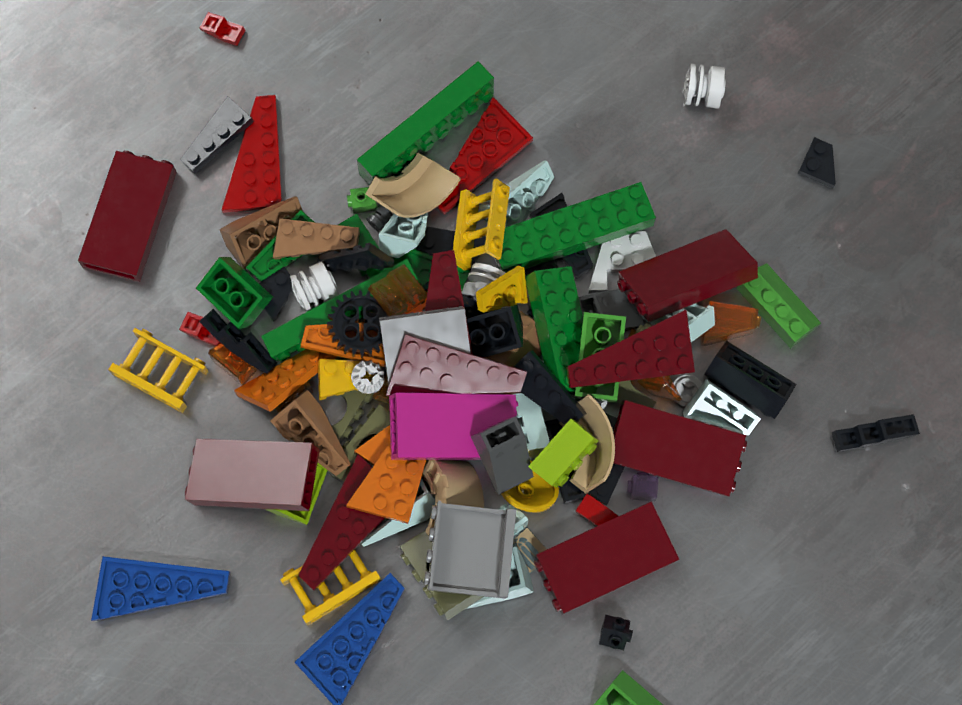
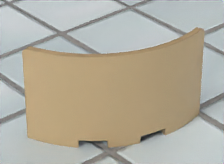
[365,153,460,218]
[559,394,615,494]
[423,460,484,536]

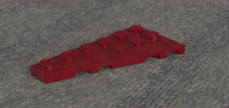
[425,250,473,354]

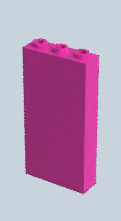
[389,393,518,460]

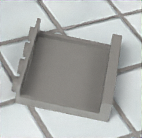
[379,306,470,385]
[424,501,516,599]

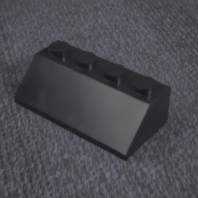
[466,305,523,358]
[704,340,797,419]

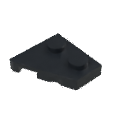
[798,137,836,188]
[259,267,293,321]

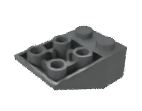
[579,290,645,332]
[471,416,534,495]

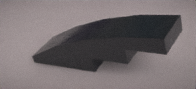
[199,309,277,374]
[831,414,920,452]

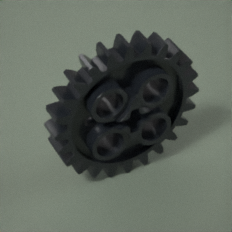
[327,290,394,358]

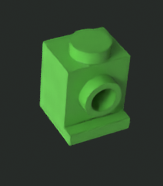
[347,187,377,214]

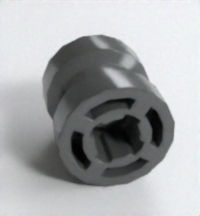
[366,204,393,232]

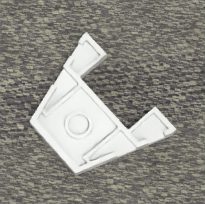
[589,231,656,293]

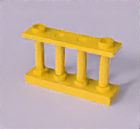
[453,178,510,270]
[108,328,209,413]
[280,550,381,626]

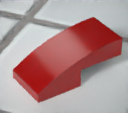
[199,12,246,46]
[179,312,222,348]
[575,494,618,527]

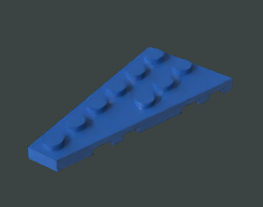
[91,556,230,621]
[295,573,405,705]

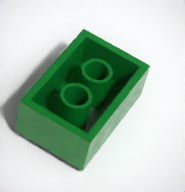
[196,257,273,329]

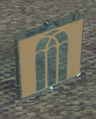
[513,527,547,574]

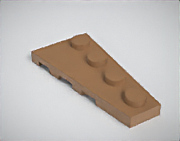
[273,219,360,260]

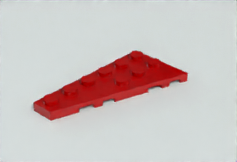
[222,95,282,213]
[437,97,533,215]

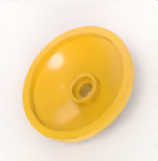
[501,460,559,512]

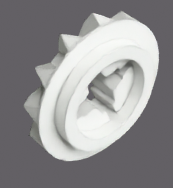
[351,360,385,394]
[671,375,702,407]

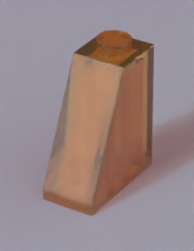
[702,301,761,346]

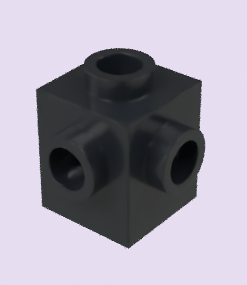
[599,614,633,650]

